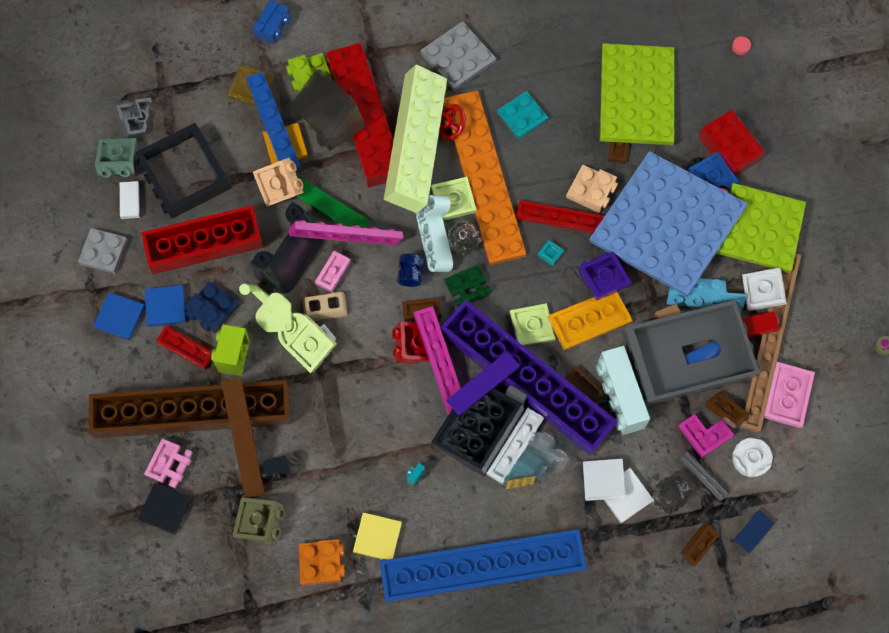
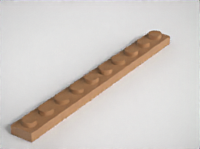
[740,254,801,433]

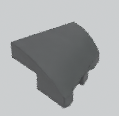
[114,97,152,138]

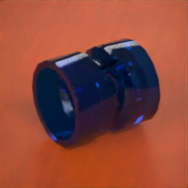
[397,253,424,287]

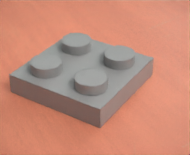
[78,228,128,274]

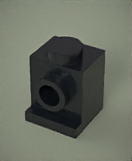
[260,455,292,481]

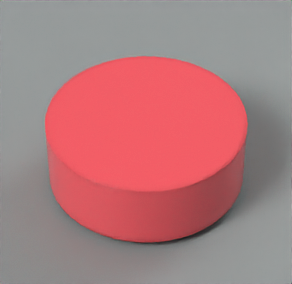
[732,36,751,55]

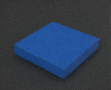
[145,285,186,327]
[93,292,145,341]

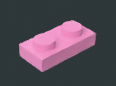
[315,251,351,293]

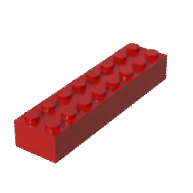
[326,43,394,188]

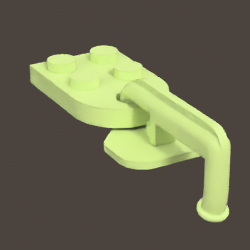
[239,284,337,373]

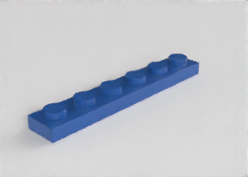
[246,72,301,171]

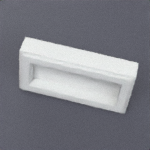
[120,181,140,219]

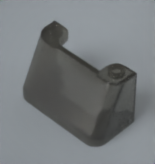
[288,69,366,151]

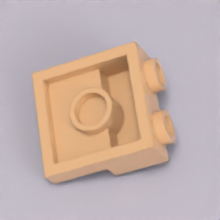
[253,158,303,207]
[566,165,618,213]

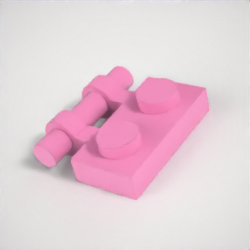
[144,439,193,489]

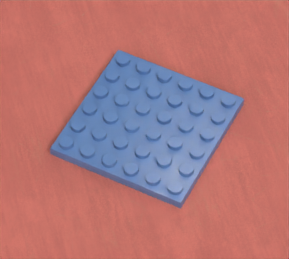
[589,151,747,297]

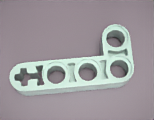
[416,195,453,272]

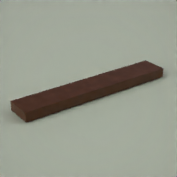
[221,377,265,498]

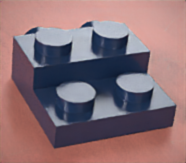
[184,281,239,333]

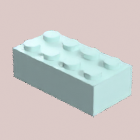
[596,346,650,435]

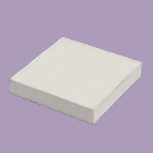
[742,267,787,311]
[583,459,626,501]
[603,468,654,523]

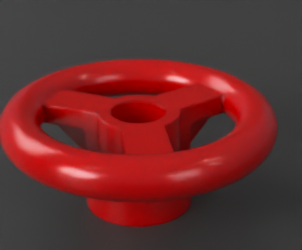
[439,104,466,140]

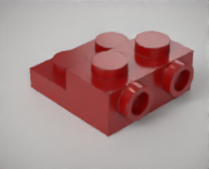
[392,322,430,364]

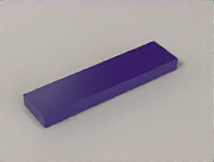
[446,351,520,416]

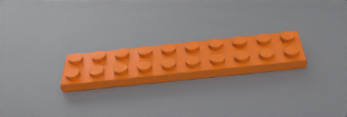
[443,90,526,265]

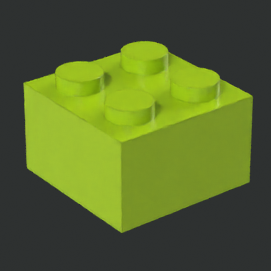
[211,324,250,376]

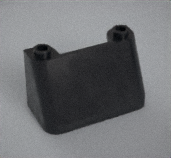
[250,202,324,294]

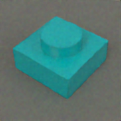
[406,463,425,487]

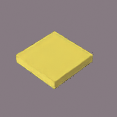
[353,513,402,560]

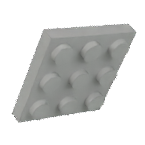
[421,21,496,91]

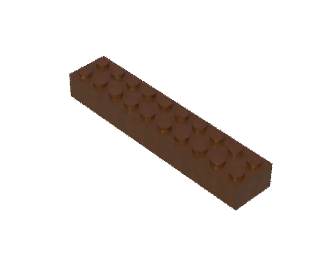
[89,380,291,439]

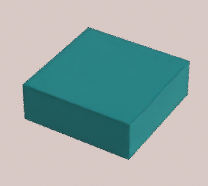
[537,240,564,266]

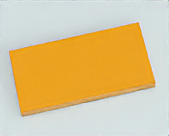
[547,292,633,351]

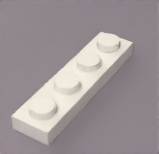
[486,407,544,485]

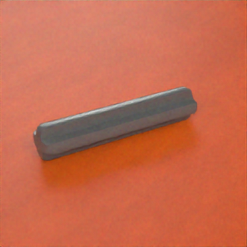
[680,452,728,501]

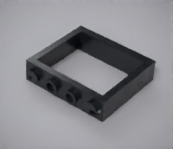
[135,123,231,219]

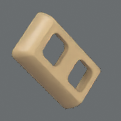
[302,292,348,321]

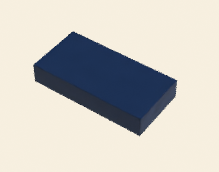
[733,510,774,554]

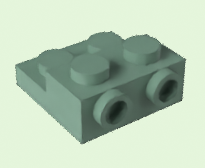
[95,138,137,178]

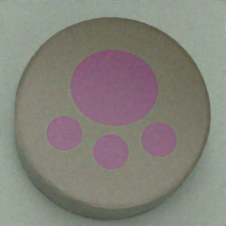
[875,336,889,356]

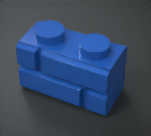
[253,0,291,44]

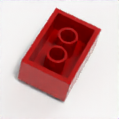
[699,109,765,176]

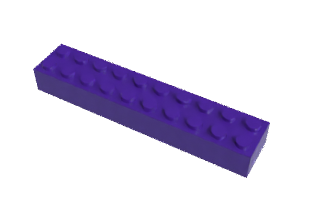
[440,300,618,456]

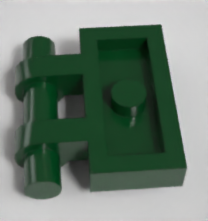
[444,264,492,307]

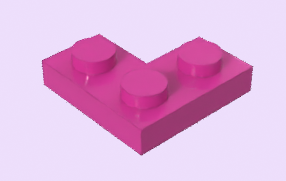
[678,414,734,458]

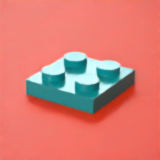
[497,91,548,140]

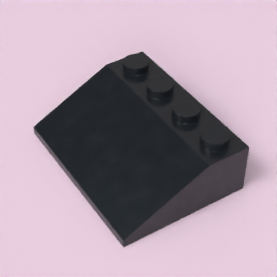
[431,377,525,477]

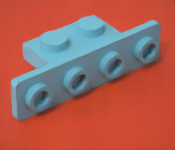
[667,278,746,311]

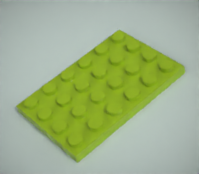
[600,43,674,145]

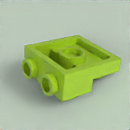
[286,53,334,97]

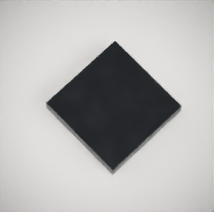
[138,483,192,535]

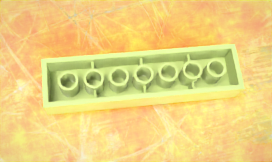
[384,65,447,213]

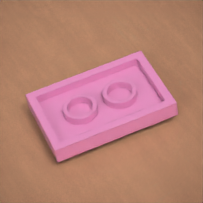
[764,362,815,428]

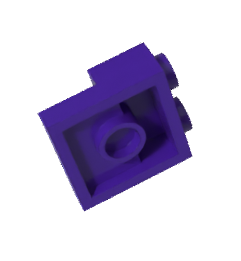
[579,252,631,301]

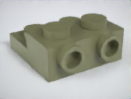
[232,497,285,544]

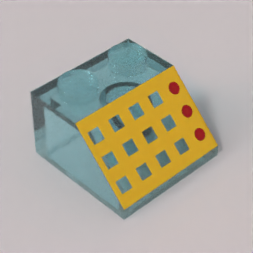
[503,446,548,489]

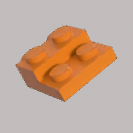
[299,540,345,585]

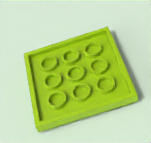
[716,183,806,273]

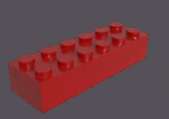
[141,205,263,274]

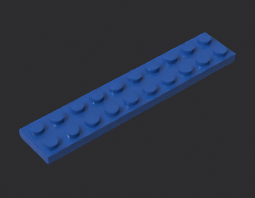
[379,529,586,603]

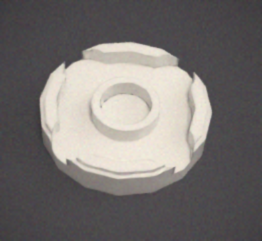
[732,438,773,477]

